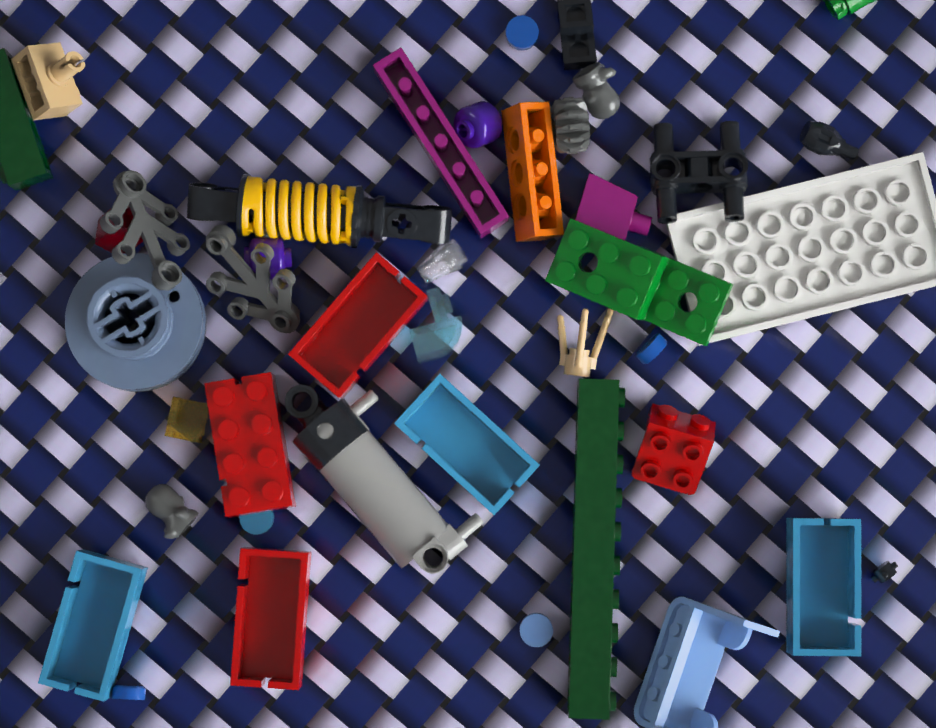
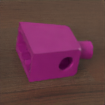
[575,173,652,240]

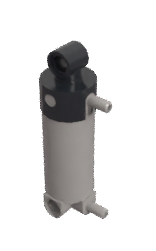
[285,385,483,574]

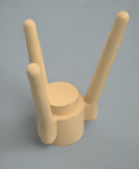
[557,308,614,377]

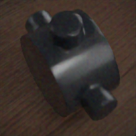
[871,561,898,583]

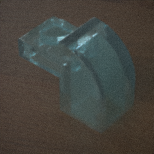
[409,287,462,364]

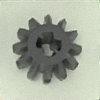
[551,97,590,155]

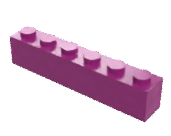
[373,47,509,239]

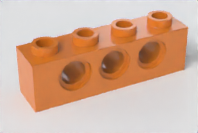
[501,102,564,242]

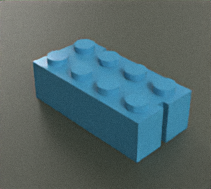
[394,374,540,515]
[786,518,861,656]
[38,549,148,702]

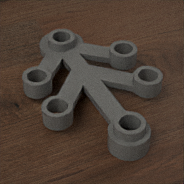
[100,170,190,291]
[206,225,300,333]

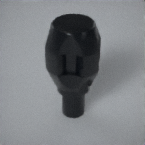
[799,121,859,160]

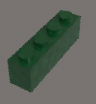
[0,48,54,191]

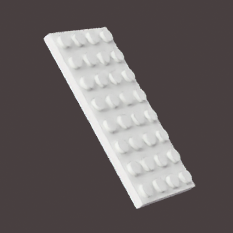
[666,152,936,346]

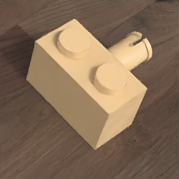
[11,42,85,121]

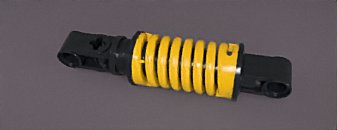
[187,174,452,248]

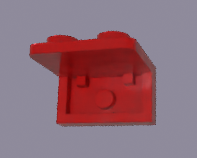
[632,403,716,495]

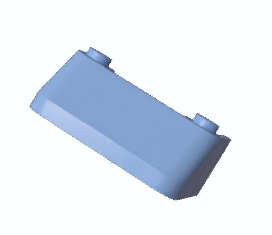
[634,597,780,728]

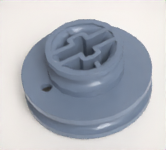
[65,253,207,392]

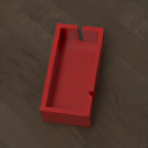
[288,252,429,399]
[204,372,296,518]
[230,547,312,690]

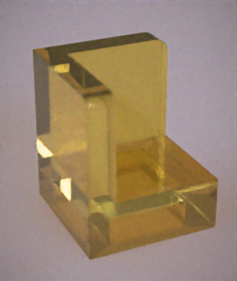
[164,396,209,443]

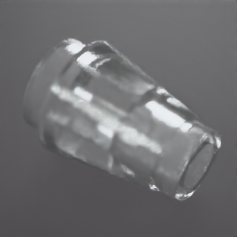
[417,239,468,284]

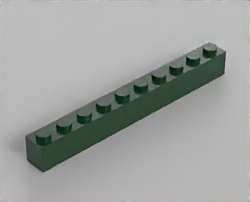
[567,378,625,720]

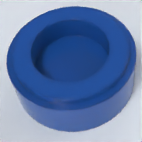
[506,15,539,51]
[635,333,667,364]
[111,685,146,700]

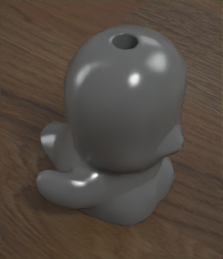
[572,62,620,119]
[145,484,199,539]

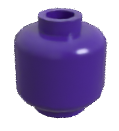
[453,101,502,149]
[244,237,292,280]

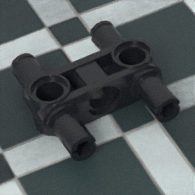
[649,121,749,224]

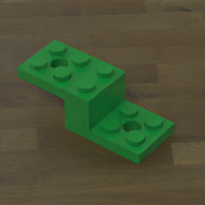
[545,218,733,346]

